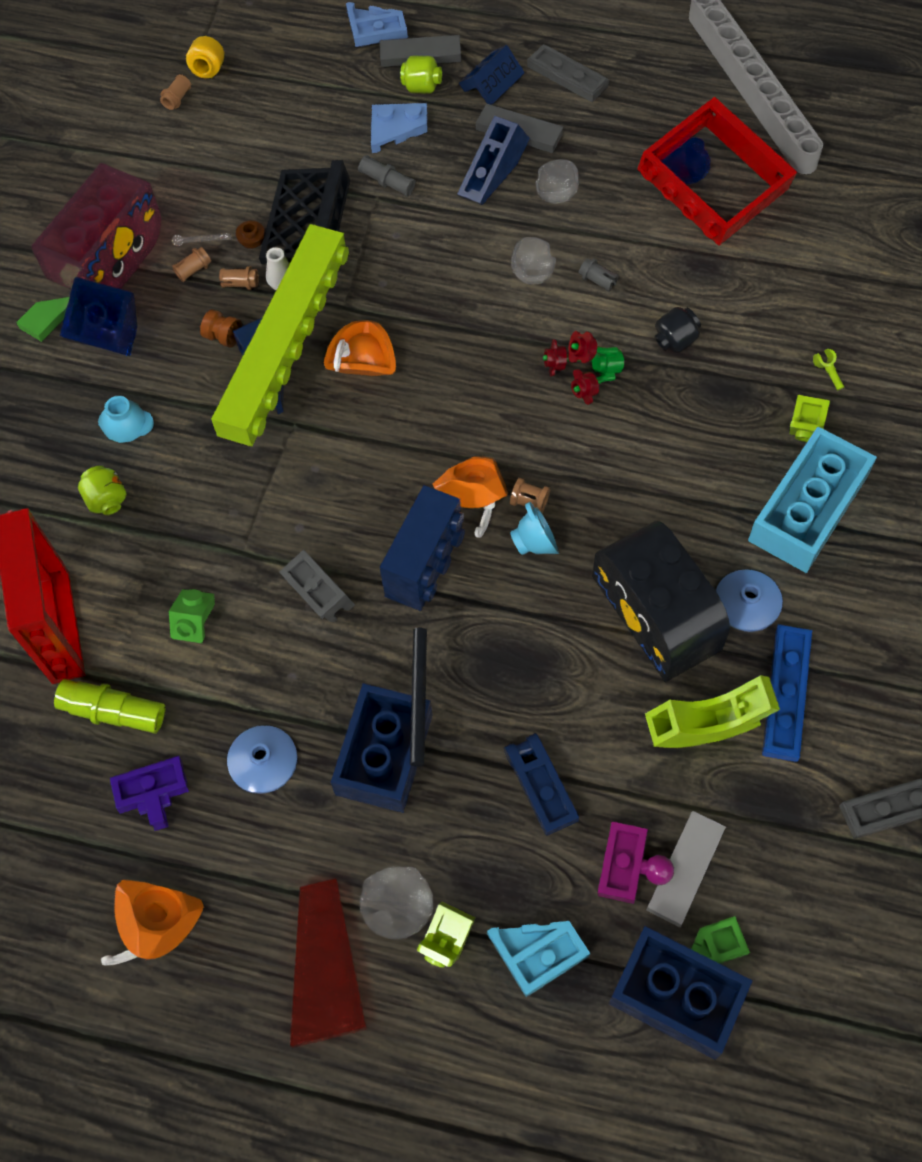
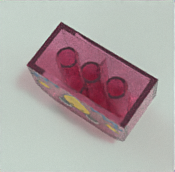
[31,163,161,302]

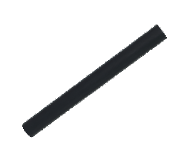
[410,627,427,767]

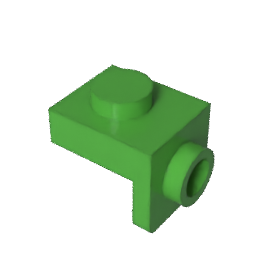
[169,589,215,643]

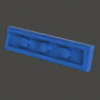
[762,624,812,762]

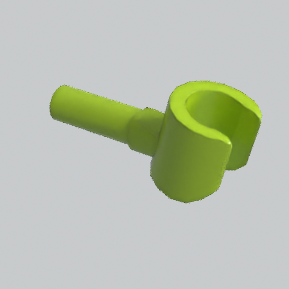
[813,349,844,391]

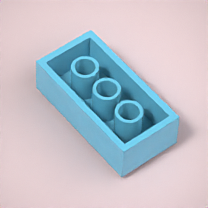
[748,427,877,573]

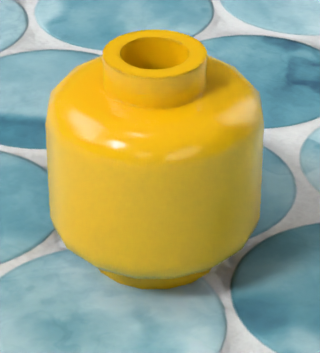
[186,36,225,79]

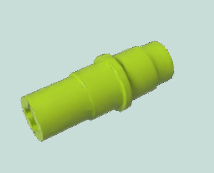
[54,679,165,734]

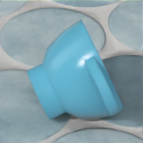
[98,396,154,443]
[510,502,559,555]

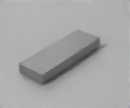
[646,811,726,927]

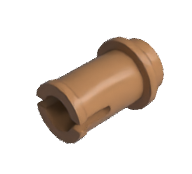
[160,75,191,110]
[172,247,211,282]
[219,266,259,290]

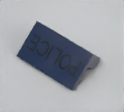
[459,45,525,105]

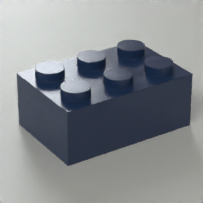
[380,485,465,611]
[330,684,433,813]
[609,926,752,1060]

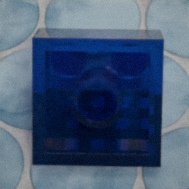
[60,277,138,356]

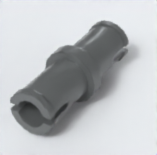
[358,155,416,197]

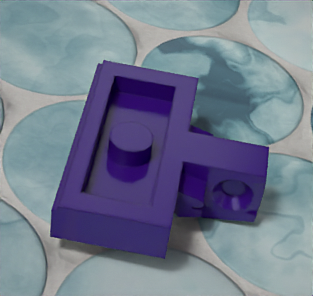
[110,756,189,831]

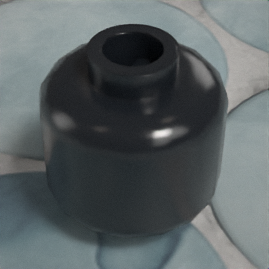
[654,307,701,353]

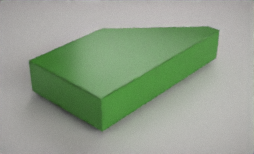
[16,297,78,342]
[691,916,750,964]

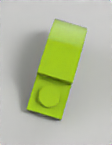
[645,675,780,748]

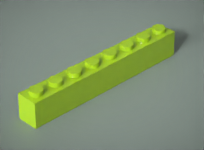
[211,224,349,447]

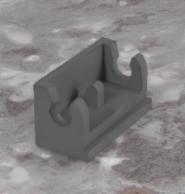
[279,549,355,622]

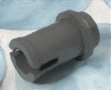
[579,258,619,292]

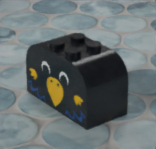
[592,521,730,683]

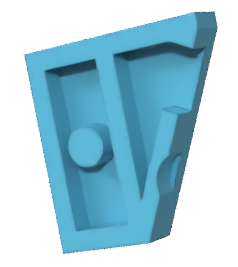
[487,921,590,997]

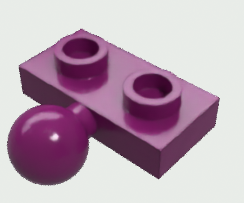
[598,822,674,904]

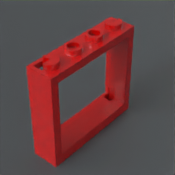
[637,97,797,246]
[0,508,86,684]

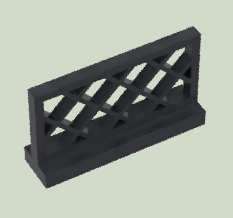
[259,160,351,264]

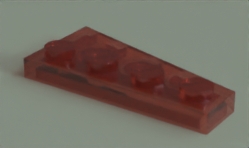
[290,878,367,1048]

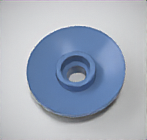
[716,570,783,632]
[227,726,297,794]

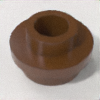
[236,221,265,249]

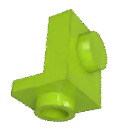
[789,395,830,442]
[417,901,476,967]

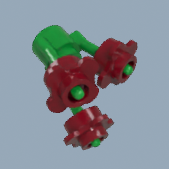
[543,331,624,405]

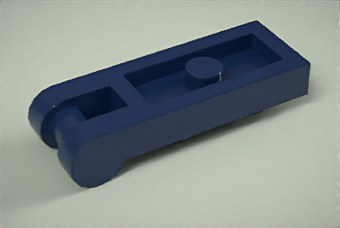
[503,733,579,836]

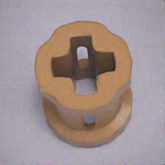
[510,478,550,513]

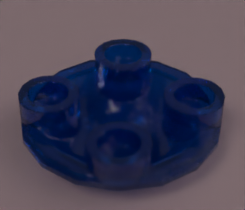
[661,137,711,185]

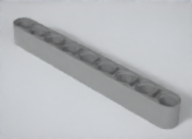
[689,0,823,174]

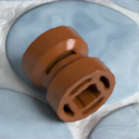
[200,309,242,348]

